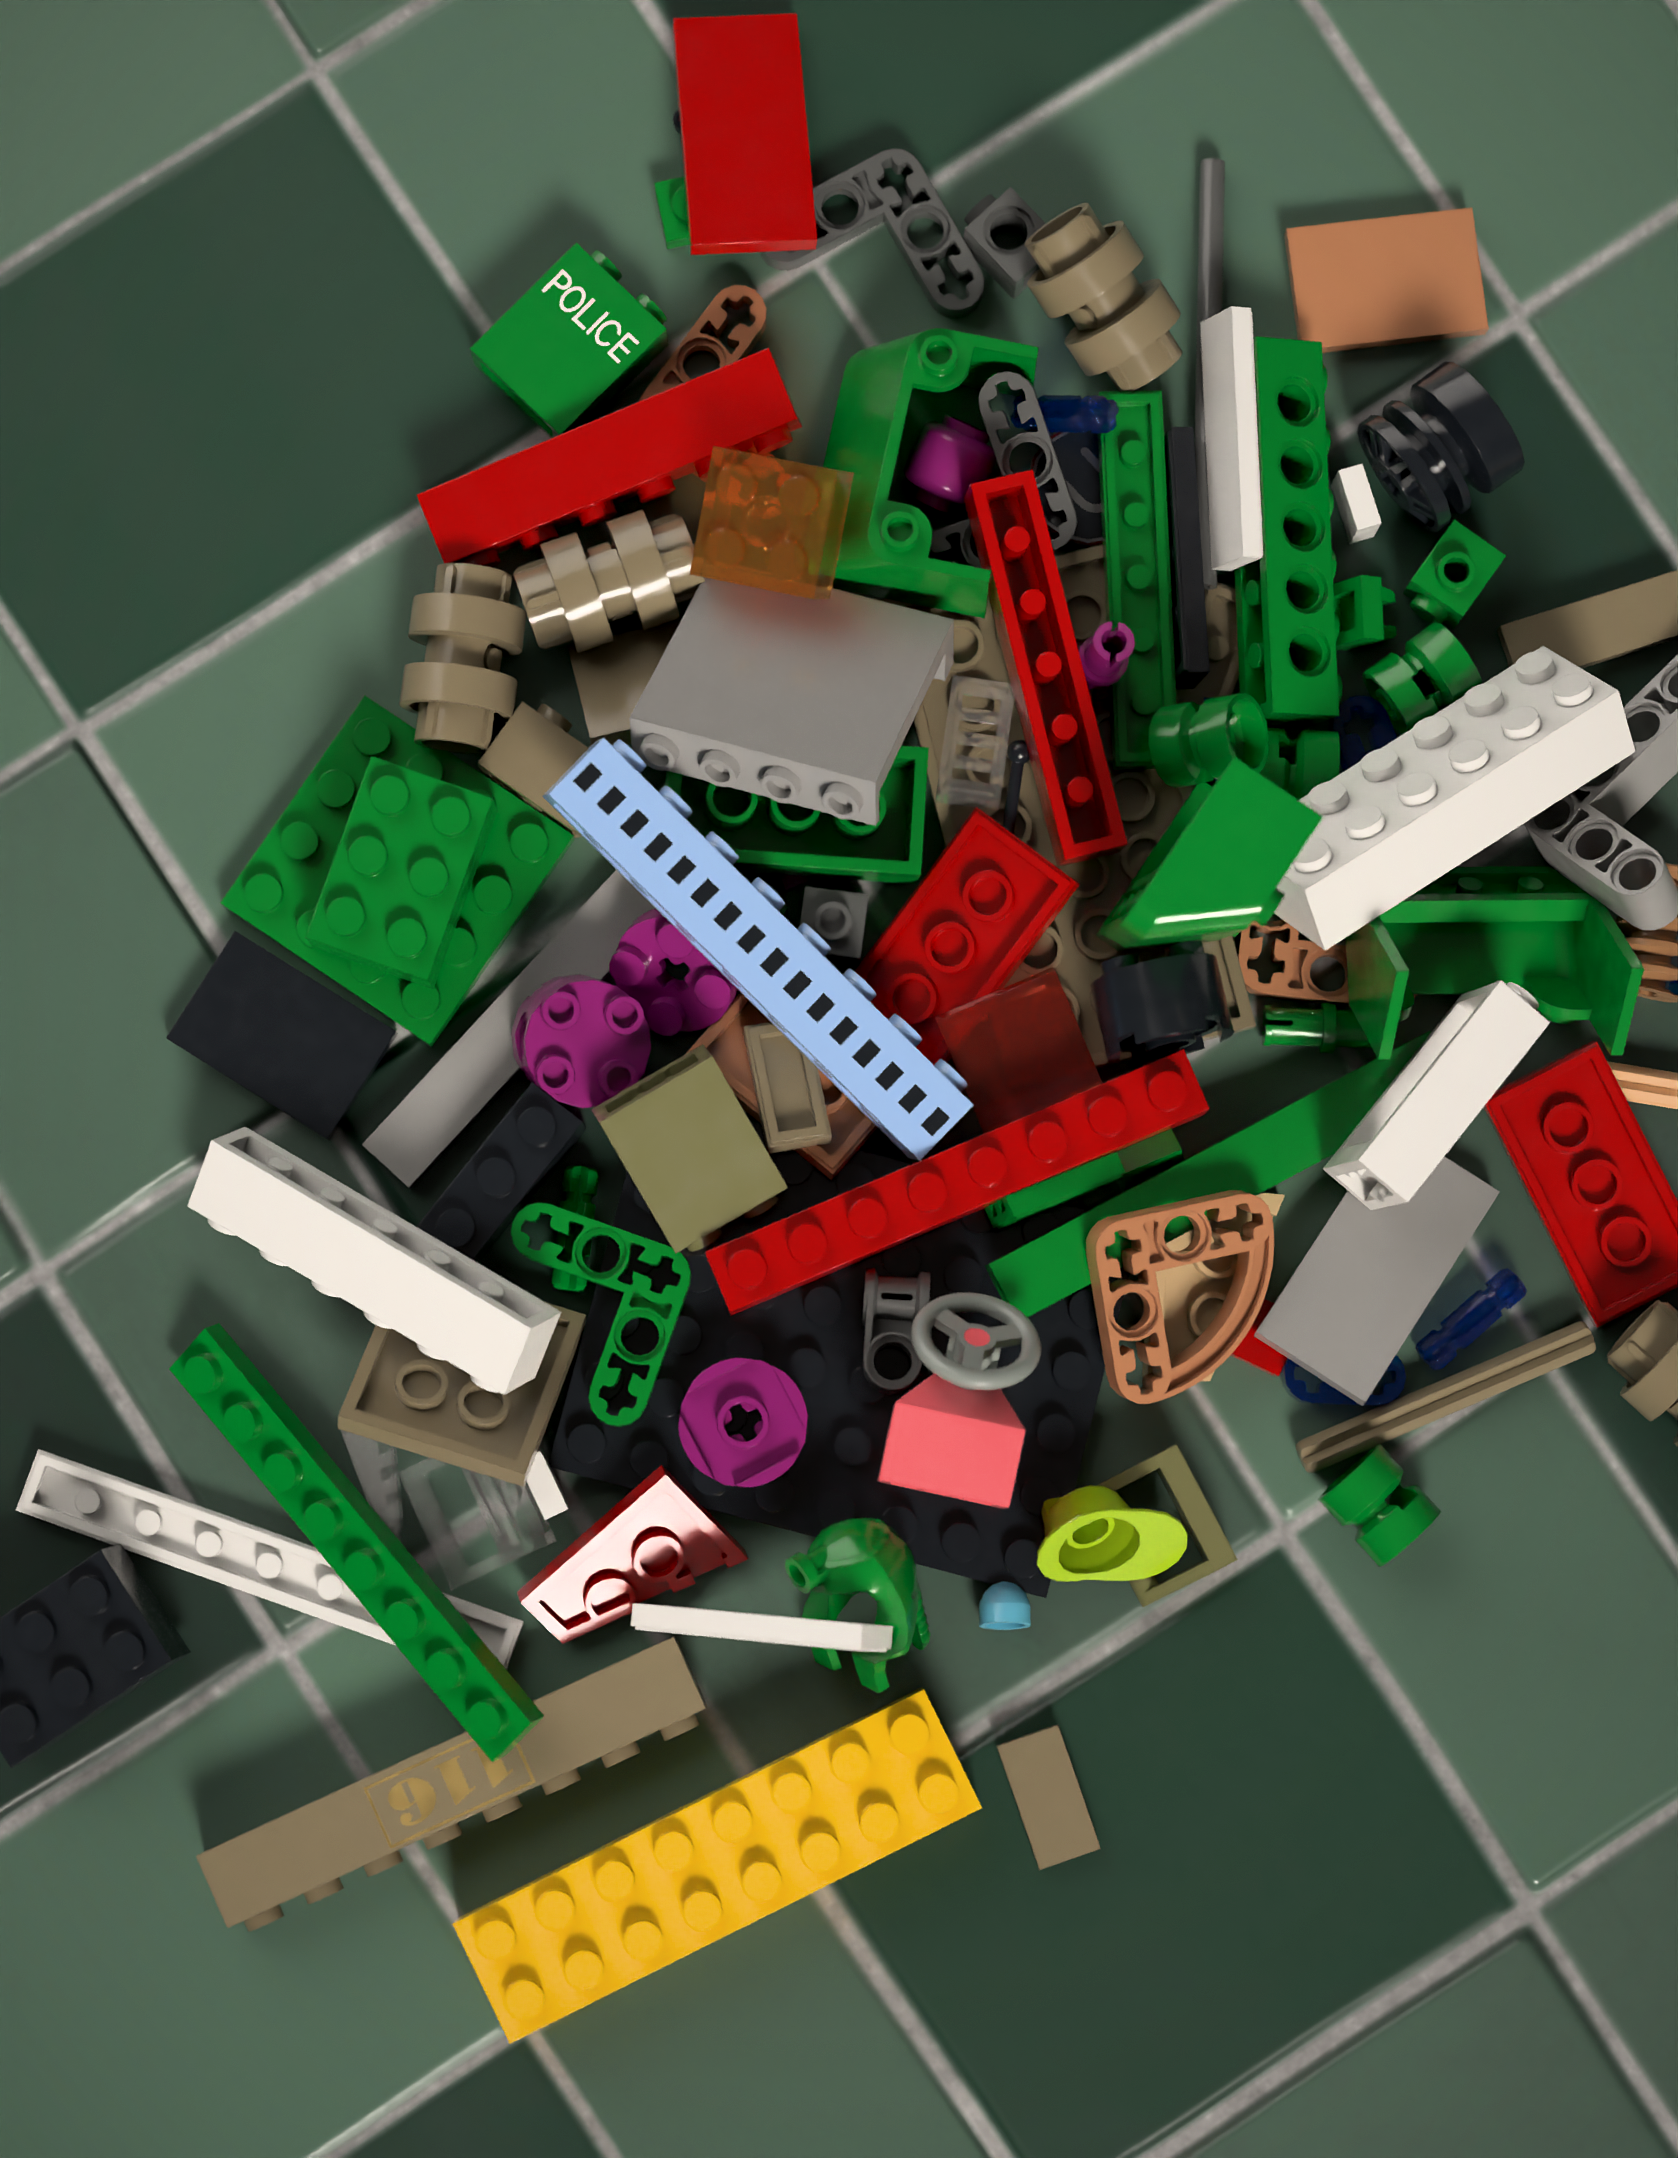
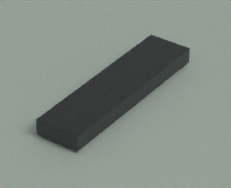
[1164,427,1210,689]

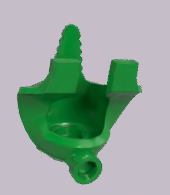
[785,1518,931,1693]

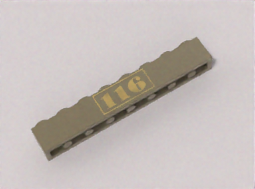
[196,1635,707,1932]

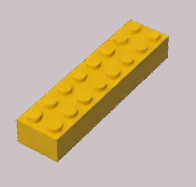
[453,1687,982,2044]

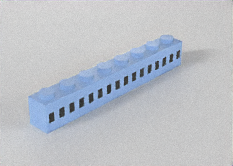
[542,738,973,1161]

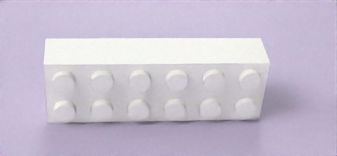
[1274,646,1636,950]

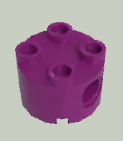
[511,974,651,1108]

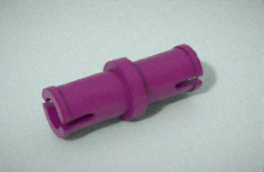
[1079,622,1135,698]

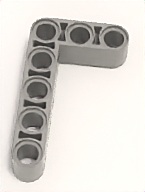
[1524,655,1678,930]

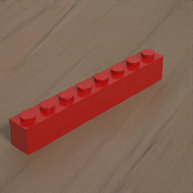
[705,1049,1210,1316]

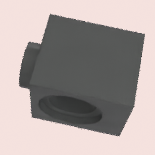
[963,187,1046,300]
[800,886,869,967]

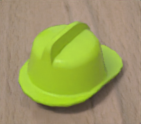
[1037,1486,1188,1582]

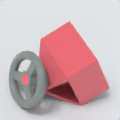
[877,1292,1041,1509]

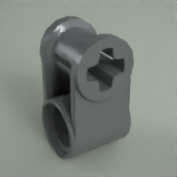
[862,1268,931,1395]

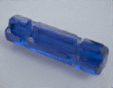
[1010,395,1119,433]
[1415,1268,1527,1370]

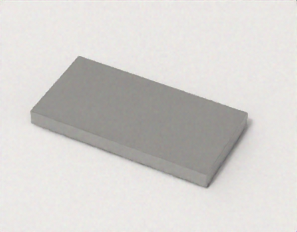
[1254,1156,1500,1406]

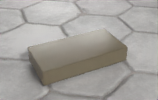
[743,1022,832,1154]
[996,1724,1101,1870]

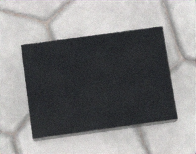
[166,931,398,1141]

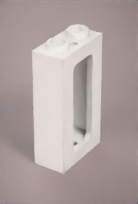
[1323,981,1550,1210]

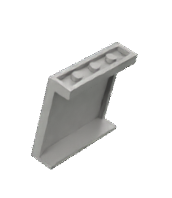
[630,559,954,826]

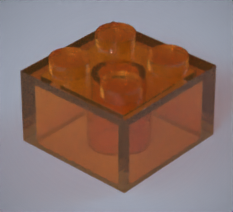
[690,446,854,599]

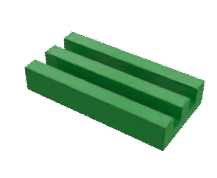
[985,1151,1125,1230]

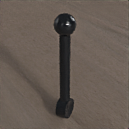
[1003,740,1030,834]

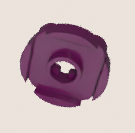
[609,908,738,1036]
[678,1358,808,1488]

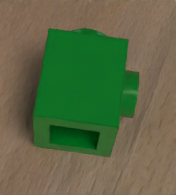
[1403,519,1506,629]

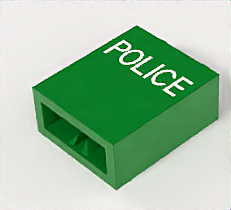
[470,242,668,438]

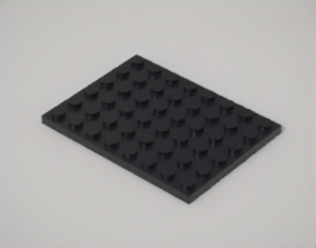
[549,1122,1130,1598]

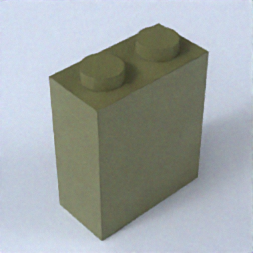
[591,1044,788,1253]

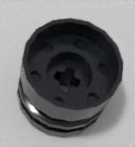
[1357,362,1525,532]

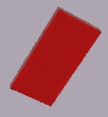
[672,13,817,255]
[855,807,1080,1065]
[1484,1041,1678,1328]

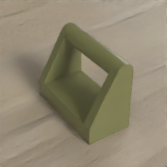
[1096,1444,1238,1607]

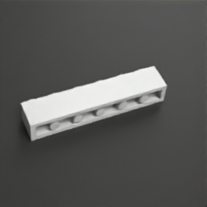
[188,1127,561,1395]

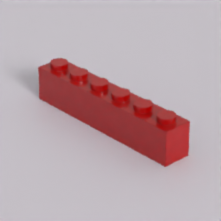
[416,348,802,567]
[964,469,1128,867]

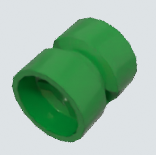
[1362,622,1482,735]
[1149,693,1269,788]
[1259,728,1340,800]
[1318,1444,1441,1567]

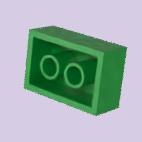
[305,756,498,989]

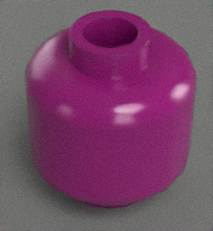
[904,414,996,513]

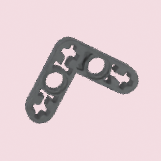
[760,148,984,318]
[930,371,1078,568]

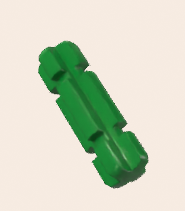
[552,1165,599,1292]

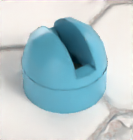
[979,1581,1031,1630]

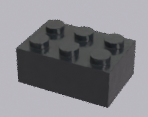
[0,1544,191,1768]

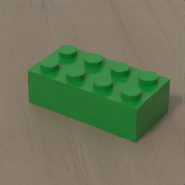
[666,745,929,884]

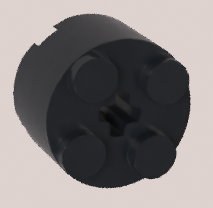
[1090,941,1234,1064]

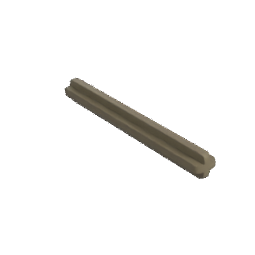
[1296,1321,1596,1473]

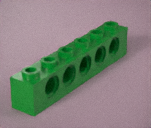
[1234,336,1342,727]

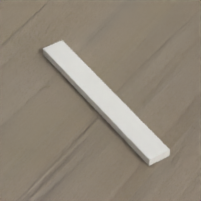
[16,1449,524,1670]

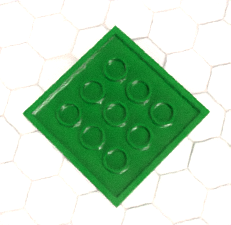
[220,695,575,1047]

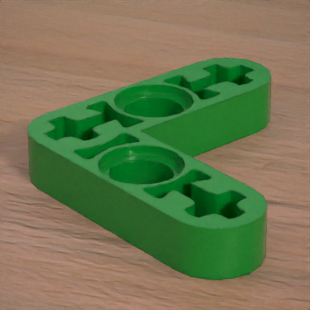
[511,1202,692,1427]

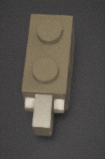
[478,701,592,838]

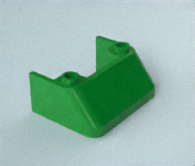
[805,328,1039,618]
[1096,757,1323,951]
[1345,866,1644,1059]

